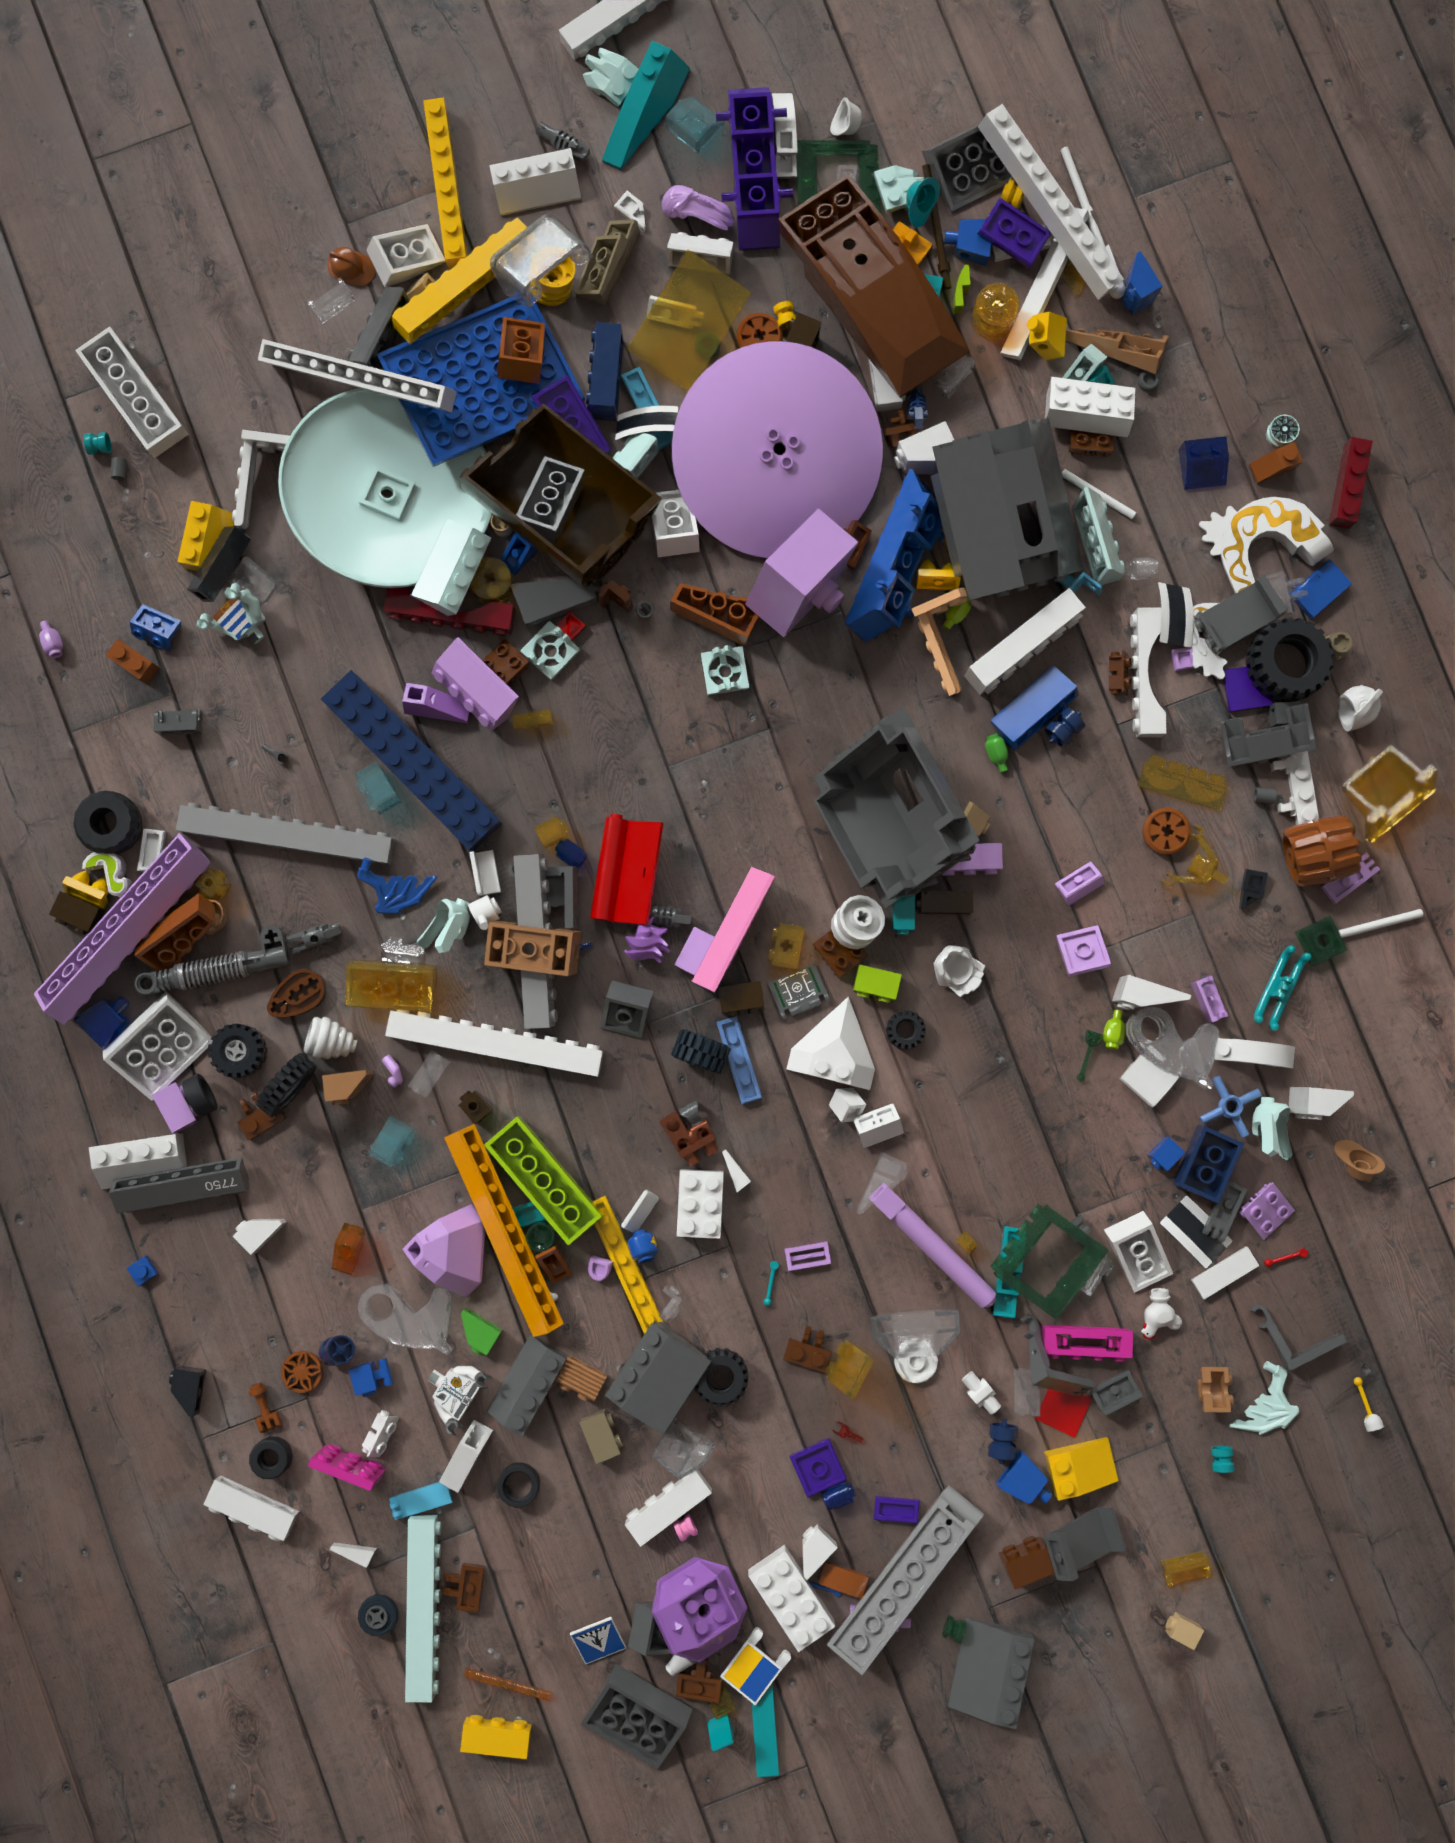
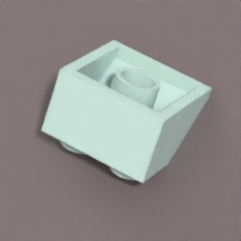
[613,432,658,478]

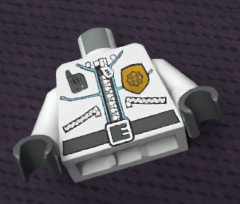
[427,1366,492,1436]

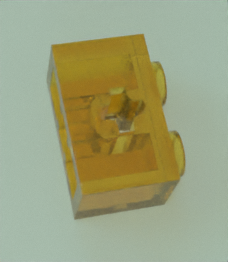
[768,923,805,971]

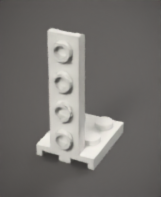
[232,430,290,529]

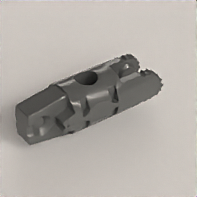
[285,923,342,955]

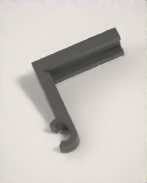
[508,863,579,930]
[1249,1305,1347,1370]
[1021,1314,1094,1397]

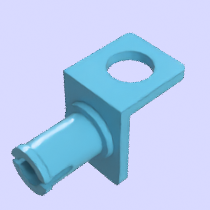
[1053,572,1102,596]

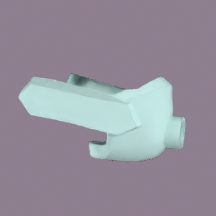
[417,898,470,953]
[1252,1097,1293,1160]

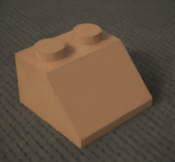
[322,1070,374,1105]

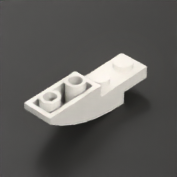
[771,93,797,179]

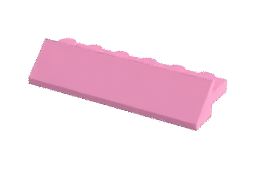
[692,867,775,993]

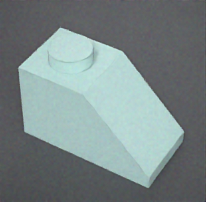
[1062,344,1107,382]

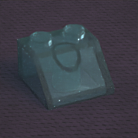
[666,96,725,154]

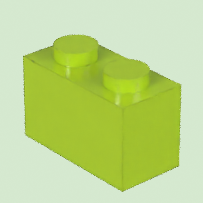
[852,965,902,1003]

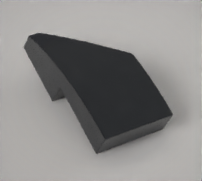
[1239,868,1268,910]

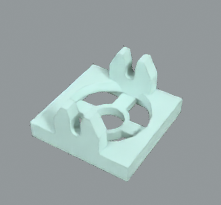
[520,621,581,681]
[701,645,749,696]

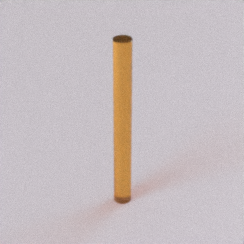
[464,1668,551,1701]

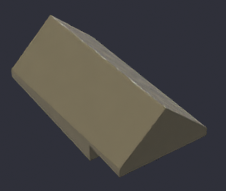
[575,219,640,306]

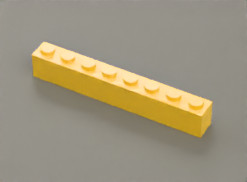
[423,97,468,270]
[392,218,534,345]

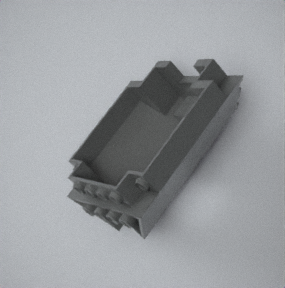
[931,418,1084,600]
[813,705,980,909]

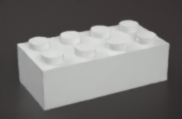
[1045,377,1135,437]
[748,1544,835,1652]

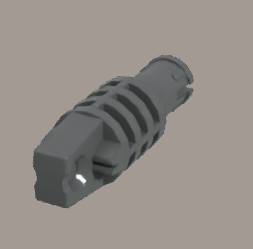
[536,121,590,162]
[649,905,692,928]

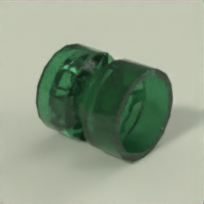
[526,1221,557,1251]

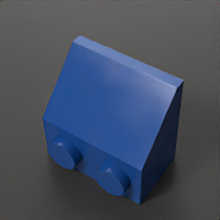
[1121,251,1163,315]

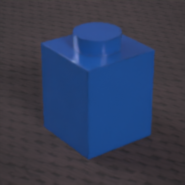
[1147,1137,1186,1171]

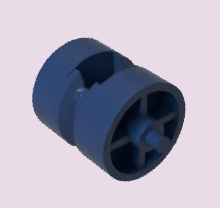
[1045,707,1086,748]
[319,1335,355,1366]
[988,1419,1019,1464]

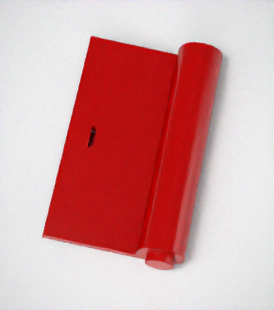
[590,813,664,925]

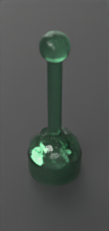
[1077,1030,1103,1082]

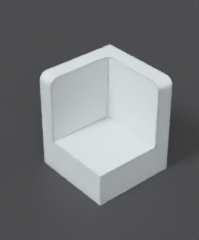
[829,1088,866,1122]

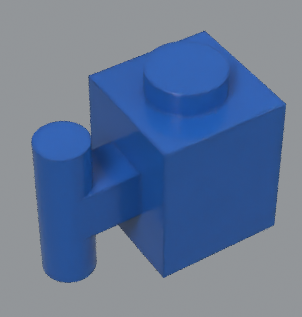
[349,1358,393,1397]

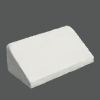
[621,1189,659,1233]

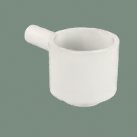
[468,895,502,930]

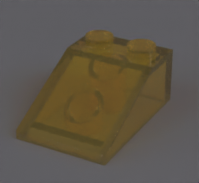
[825,1338,874,1400]

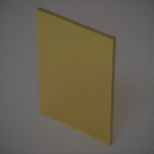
[627,249,752,391]

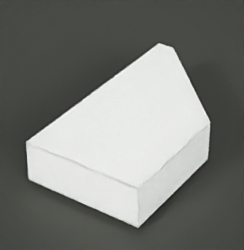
[614,191,646,232]

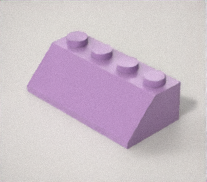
[431,637,519,732]

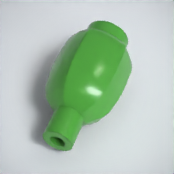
[985,733,1008,772]

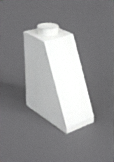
[439,1420,493,1493]

